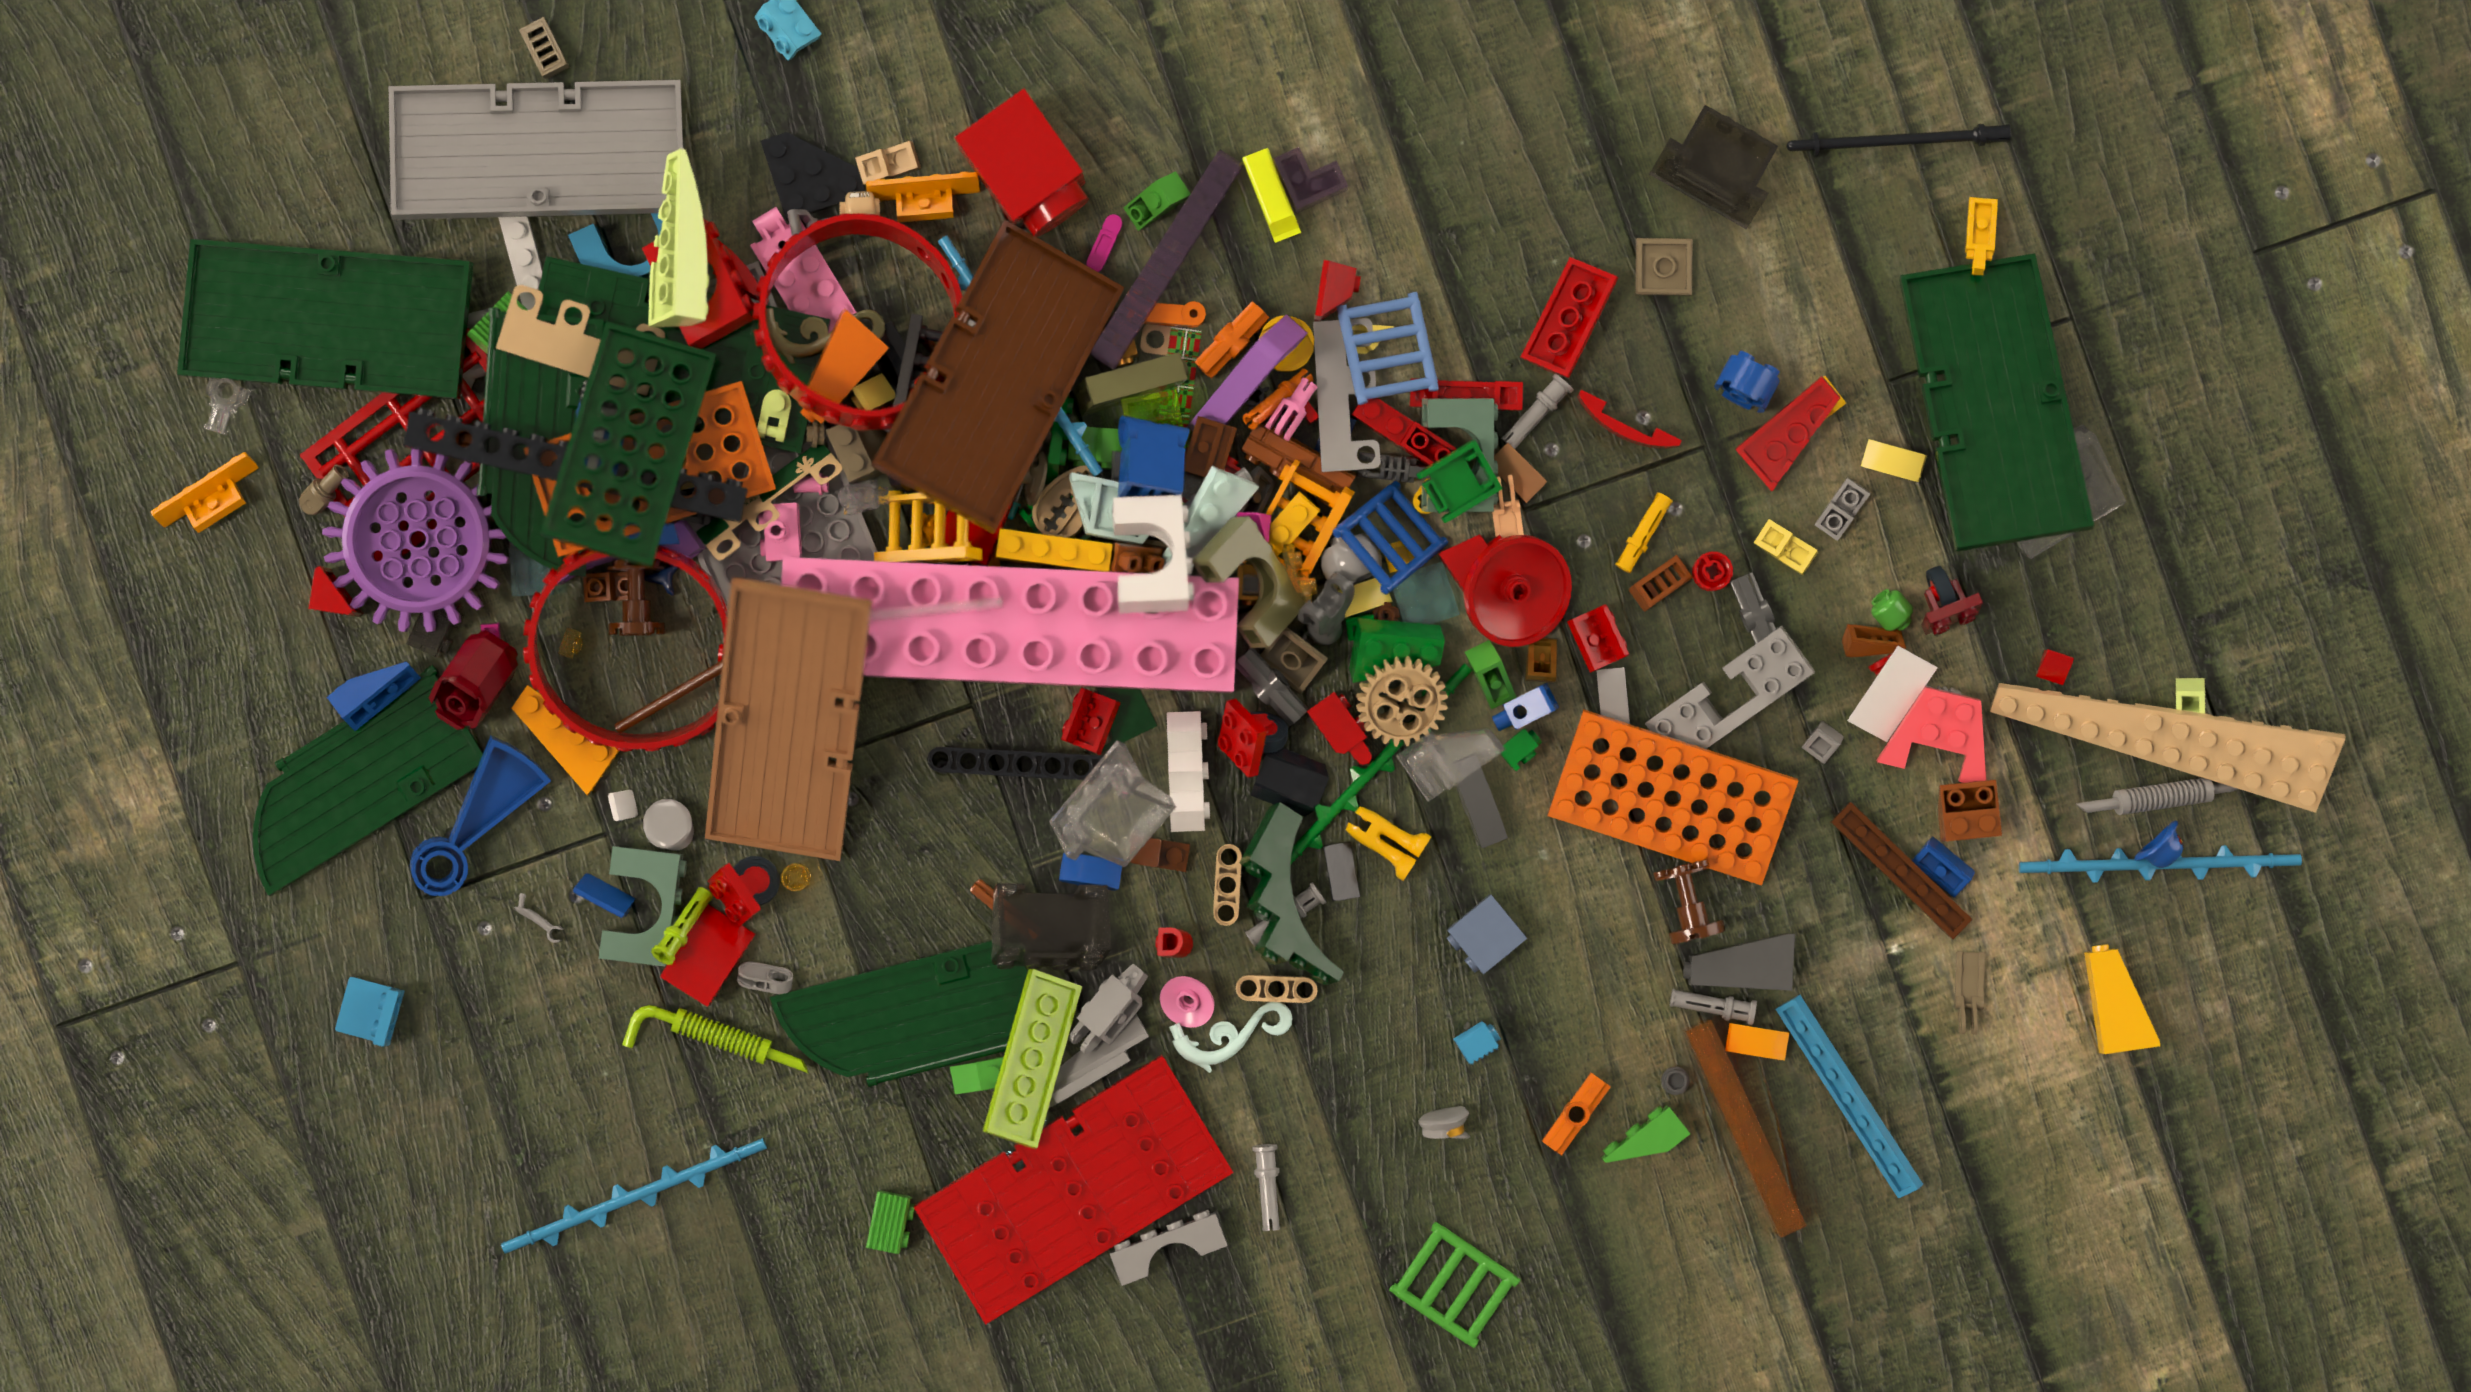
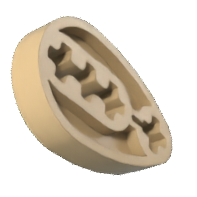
[1032,466,1096,538]

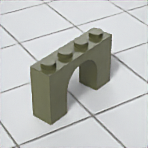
[1192,516,1307,648]

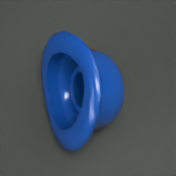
[2135,821,2184,868]

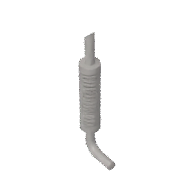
[2075,778,2238,815]

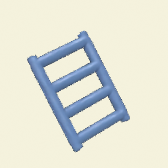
[1337,292,1439,405]

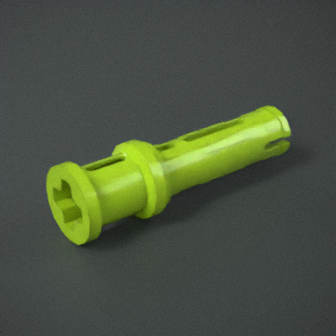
[651,887,713,965]

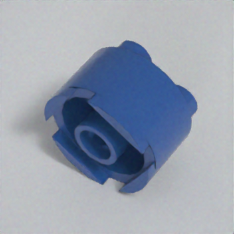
[1714,351,1780,413]

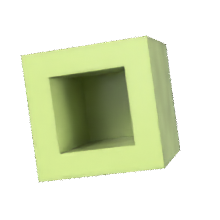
[2176,678,2205,714]

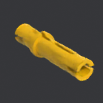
[1615,492,1673,574]

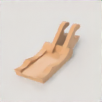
[1492,475,1524,538]

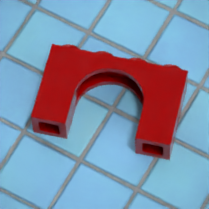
[642,218,755,349]

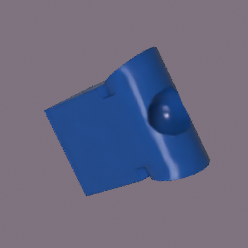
[1117,415,1190,498]

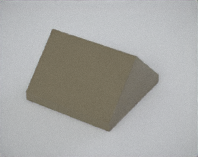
[1260,627,1328,694]

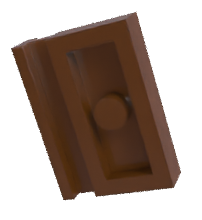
[1184,416,1237,478]

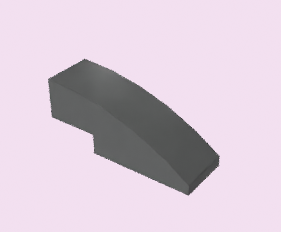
[1448,754,1508,848]

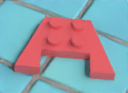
[1876,686,1986,783]

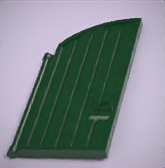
[476,307,604,577]
[253,665,483,896]
[769,933,1028,1087]

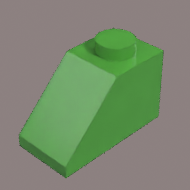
[1465,640,1516,710]
[950,1056,1004,1094]

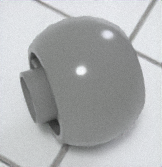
[1321,533,1382,590]

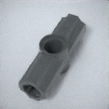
[1730,572,1776,644]
[1235,648,1308,726]

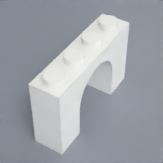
[1112,495,1194,614]

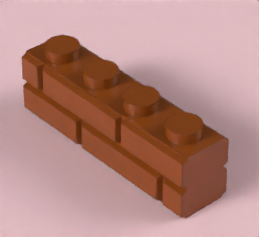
[1241,421,1357,505]

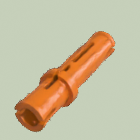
[1243,369,1314,430]

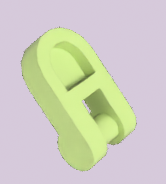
[757,390,791,442]

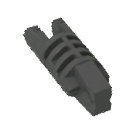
[1357,452,1429,483]

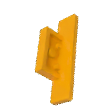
[866,172,980,223]
[151,452,258,533]

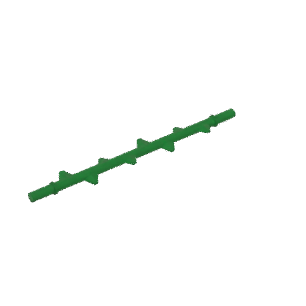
[1291,663,1472,864]

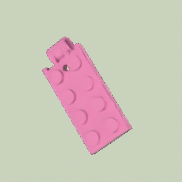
[750,207,857,333]

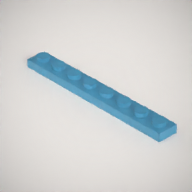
[1775,995,1923,1199]

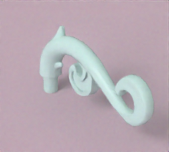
[1169,1002,1292,1073]

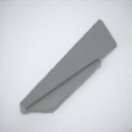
[1049,1014,1149,1108]

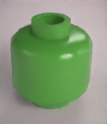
[1871,589,1913,631]

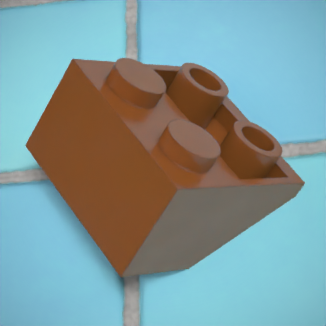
[1938,780,2002,842]

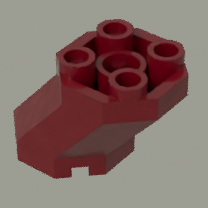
[429,630,518,730]

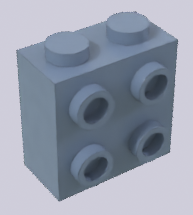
[1446,894,1527,974]

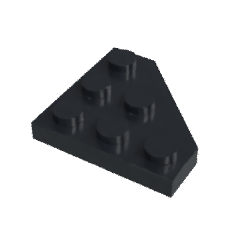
[760,132,866,222]

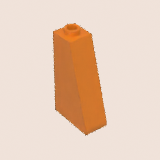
[800,308,889,424]

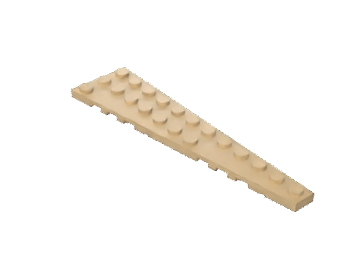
[1990,683,2345,813]

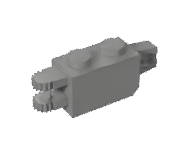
[1069,964,1148,1055]

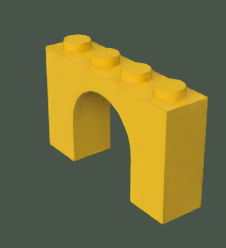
[996,529,1113,572]

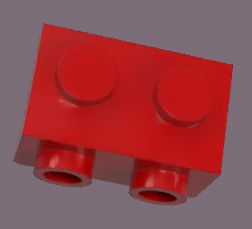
[1567,604,1629,673]
[1061,687,1121,755]

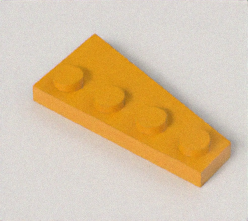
[512,685,619,795]

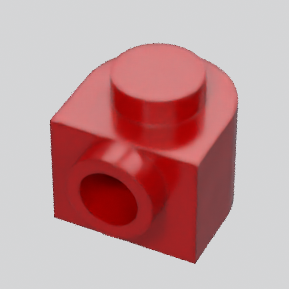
[1155,928,1193,958]

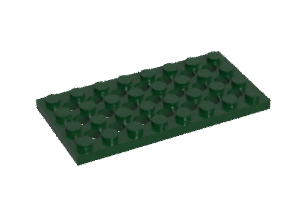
[540,321,716,568]

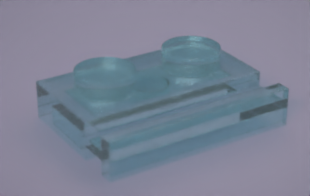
[509,540,554,597]

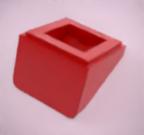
[2036,649,2074,685]

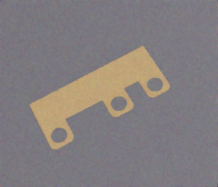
[496,285,665,396]

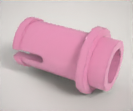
[793,473,829,495]

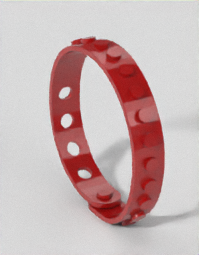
[753,213,962,431]
[523,545,728,751]

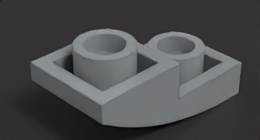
[1815,477,1870,541]
[1596,667,1630,724]

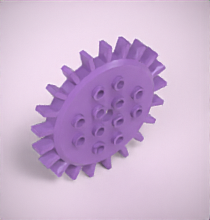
[322,449,510,632]

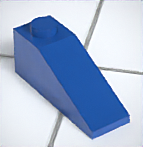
[327,661,421,731]

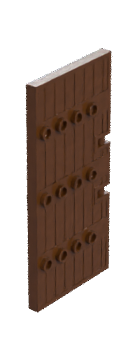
[871,220,1125,534]

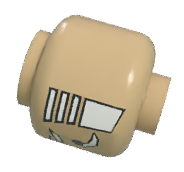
[839,191,880,216]

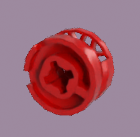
[1692,551,1733,591]

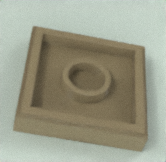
[1635,238,1693,296]

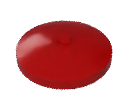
[1464,535,1572,647]

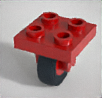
[1218,698,1288,778]
[708,856,780,926]

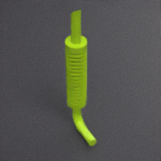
[622,1005,808,1073]

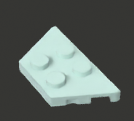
[1069,472,1149,545]

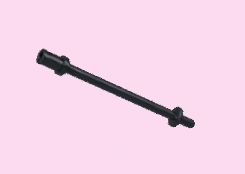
[1786,124,2011,157]

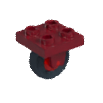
[1921,566,1983,636]

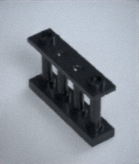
[893,314,974,407]

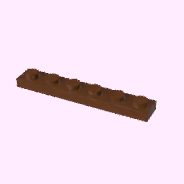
[1830,802,1973,940]

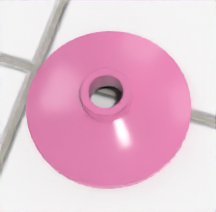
[1160,976,1215,1028]

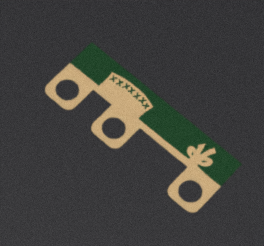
[696,445,843,560]

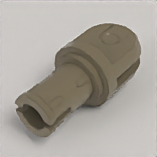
[299,464,349,515]

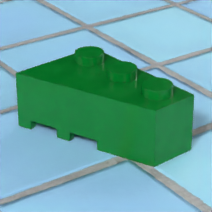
[1349,618,1445,683]

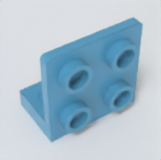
[335,977,405,1047]

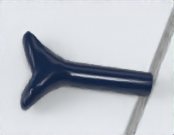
[645,563,679,596]

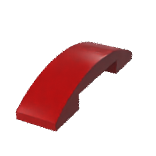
[1410,378,1523,411]
[1577,390,1682,449]

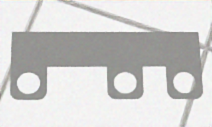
[1313,318,1381,472]

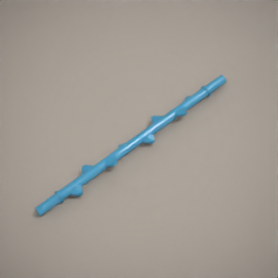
[938,235,1103,477]
[2018,845,2302,882]
[501,1138,767,1254]

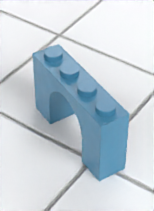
[568,213,663,278]

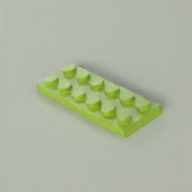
[983,969,1082,1149]

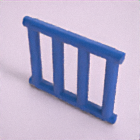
[1333,481,1448,594]

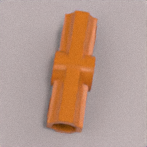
[1194,301,1269,379]
[1542,1072,1611,1156]

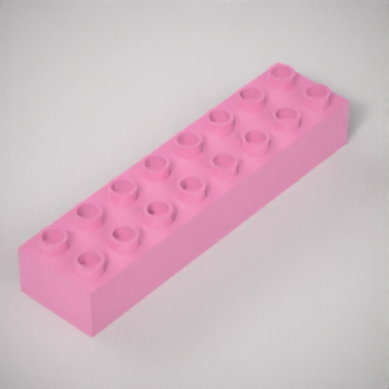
[781,557,1239,693]

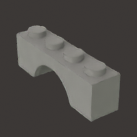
[1110,1209,1228,1286]

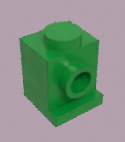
[1497,728,1542,772]

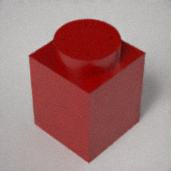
[954,89,1089,237]

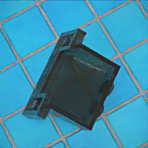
[1649,105,1778,229]

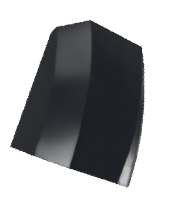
[1250,748,1329,817]

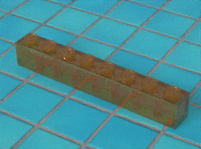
[1683,1018,1806,1238]

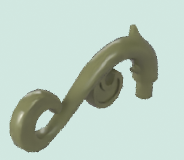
[765,308,885,364]

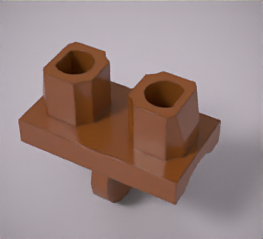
[1110,543,1165,574]

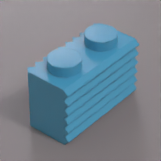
[1454,1021,1501,1064]

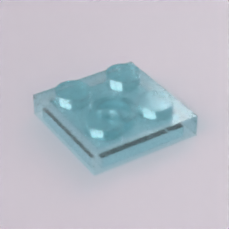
[1393,562,1460,624]

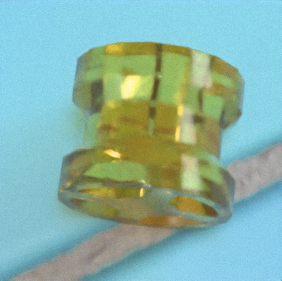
[781,863,811,891]

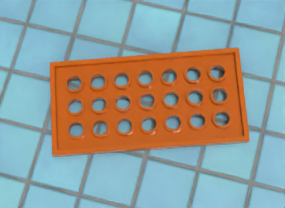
[523,381,776,557]
[1548,709,1798,886]

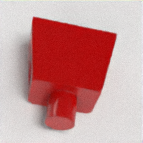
[1438,534,1503,593]

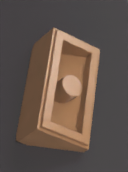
[1494,442,1547,503]

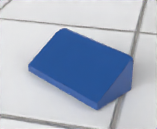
[1912,836,1975,898]
[573,873,635,918]

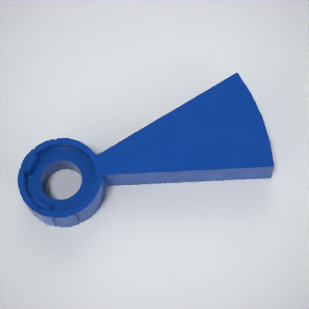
[410,735,551,896]

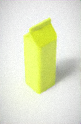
[1242,148,1301,243]

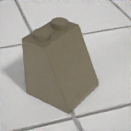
[825,425,888,487]

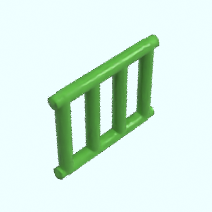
[1389,1222,1520,1348]

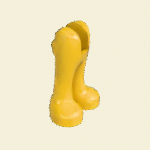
[1345,806,1432,881]

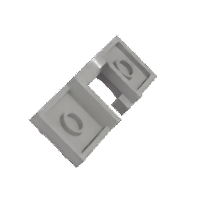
[1645,626,1815,769]

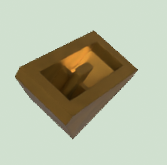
[1525,638,1557,683]

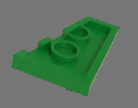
[1045,394,1074,485]

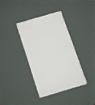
[1847,646,1938,742]

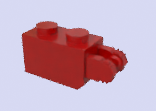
[1307,692,1372,766]

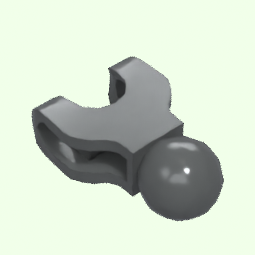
[1298,572,1354,646]

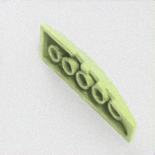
[648,149,709,327]

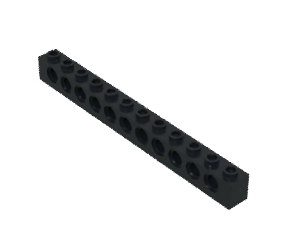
[403,408,748,523]

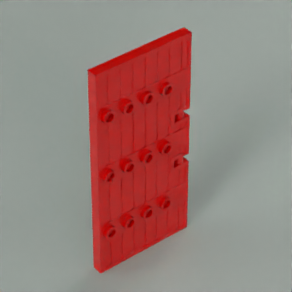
[914,1055,1234,1325]

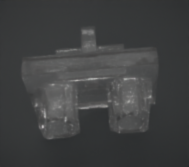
[838,480,889,515]

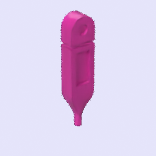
[1086,214,1122,272]

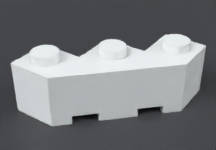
[1167,711,1210,832]

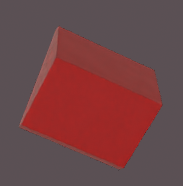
[308,566,363,617]

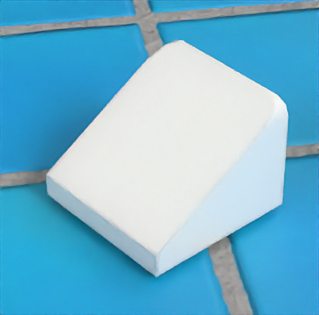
[608,790,638,821]

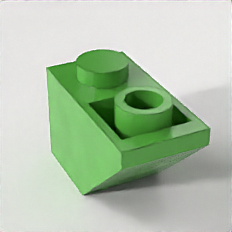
[1123,171,1191,231]

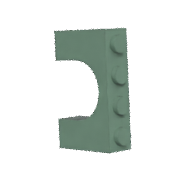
[1422,398,1498,512]
[599,846,687,967]

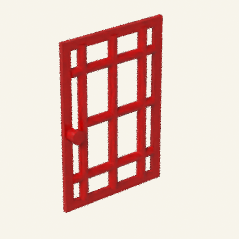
[300,328,487,561]

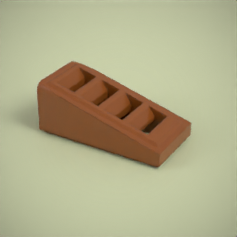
[1629,555,1693,612]
[1842,624,1906,657]

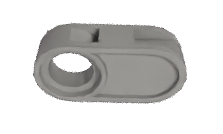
[737,962,793,994]

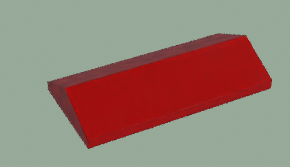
[1521,257,1618,378]

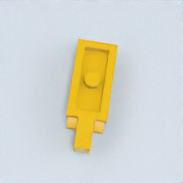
[1965,197,1998,276]
[1269,492,1320,557]

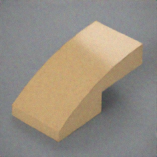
[855,141,921,185]

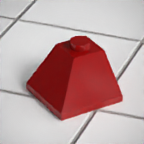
[1314,260,1361,322]

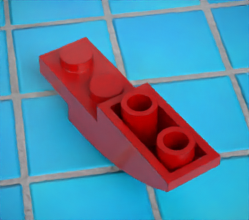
[1351,398,1456,466]

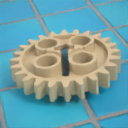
[1356,656,1448,747]

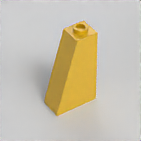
[2084,944,2160,1054]

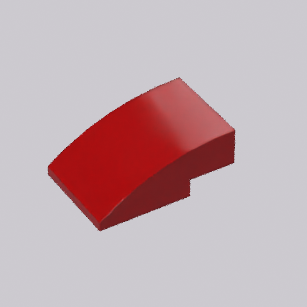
[660,904,756,1007]

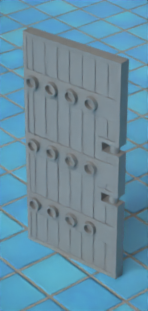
[389,80,683,220]

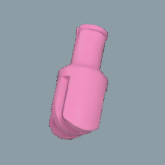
[1265,378,1318,441]

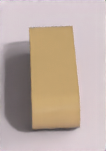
[1213,844,1242,926]
[1236,975,1318,1003]

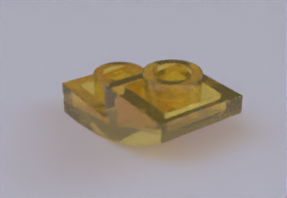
[1283,543,1317,603]

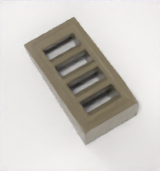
[519,17,570,80]

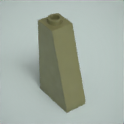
[1073,352,1189,417]

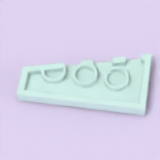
[1162,466,1259,569]

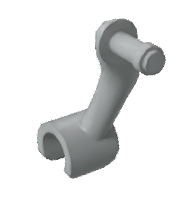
[515,893,564,943]

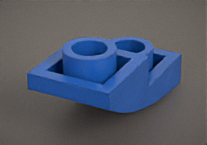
[1059,853,1123,891]

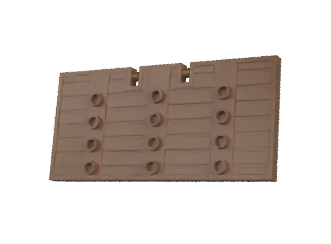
[705,577,872,861]

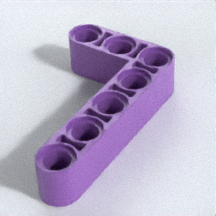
[1187,314,1308,432]

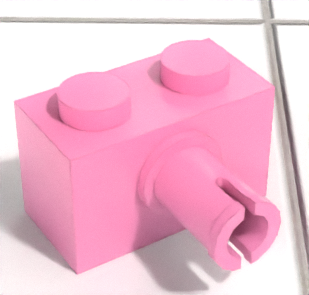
[758,503,802,562]

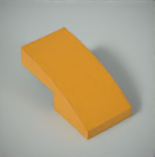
[1725,1023,1789,1061]

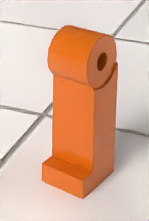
[1125,292,1206,328]

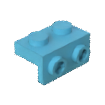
[755,0,822,61]

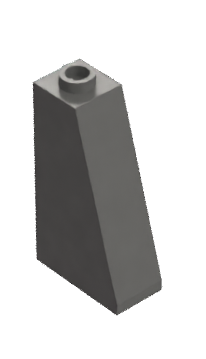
[1683,933,1795,991]

